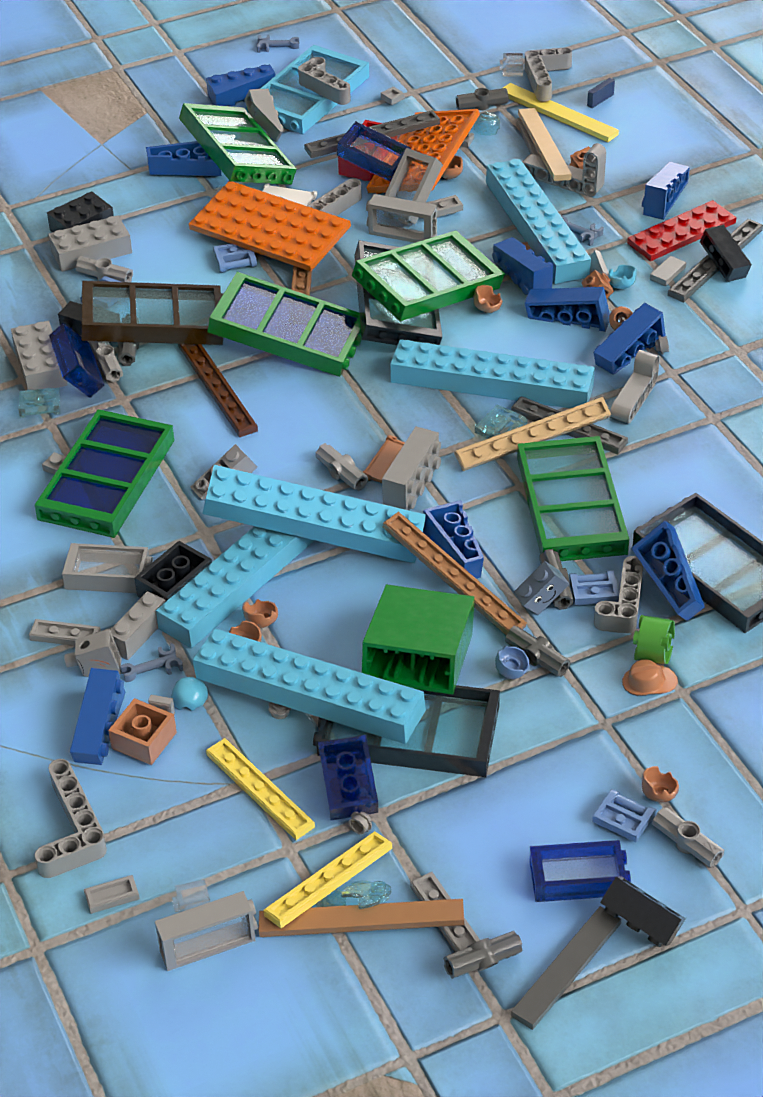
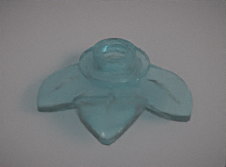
[341,881,391,909]

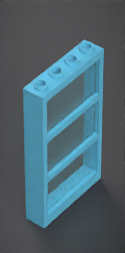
[246,45,369,134]

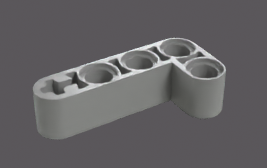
[298,57,351,105]
[610,350,660,423]
[594,556,643,633]

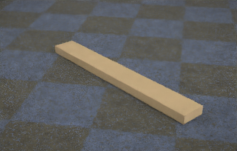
[518,108,572,181]
[454,397,611,471]

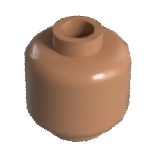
[609,306,633,331]

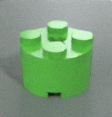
[633,615,675,664]

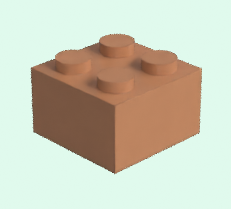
[108,698,177,765]

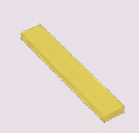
[206,738,315,840]
[263,831,392,928]

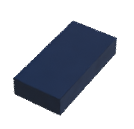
[587,78,615,108]

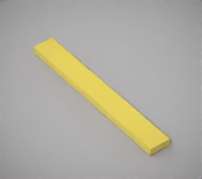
[503,83,619,142]

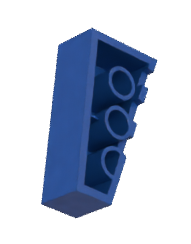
[206,64,275,107]
[146,141,222,176]
[641,162,690,220]
[492,237,553,295]
[525,287,610,332]
[593,302,666,375]
[423,500,484,579]
[631,520,705,621]

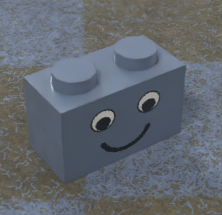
[514,561,570,615]

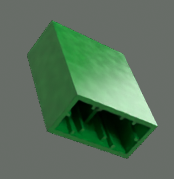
[362,584,475,694]

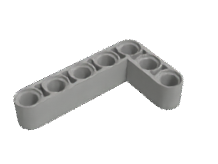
[525,47,572,101]
[523,143,606,197]
[278,179,362,216]
[35,759,107,878]

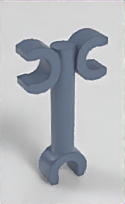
[257,35,299,52]
[561,216,604,246]
[120,643,183,682]

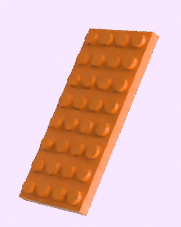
[366,109,480,194]
[189,181,351,271]

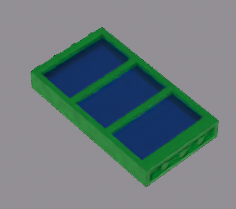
[208,272,362,377]
[34,409,175,538]

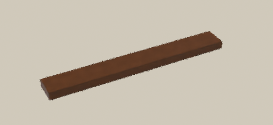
[178,344,258,437]

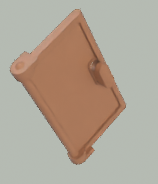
[363,435,405,483]

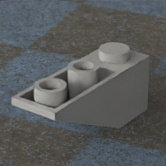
[245,89,283,142]
[191,444,257,500]

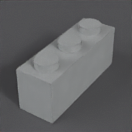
[110,591,166,660]

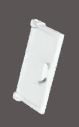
[263,184,317,206]

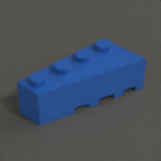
[70,668,126,765]

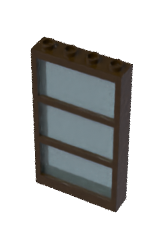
[82,281,226,345]

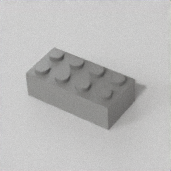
[48,215,132,272]
[11,321,68,394]
[382,426,441,511]

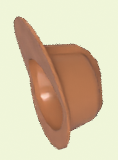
[622,659,678,696]

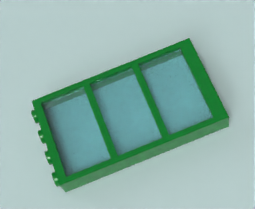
[179,103,297,185]
[352,230,505,321]
[517,436,630,561]

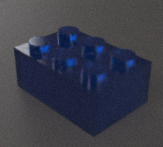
[318,735,379,821]

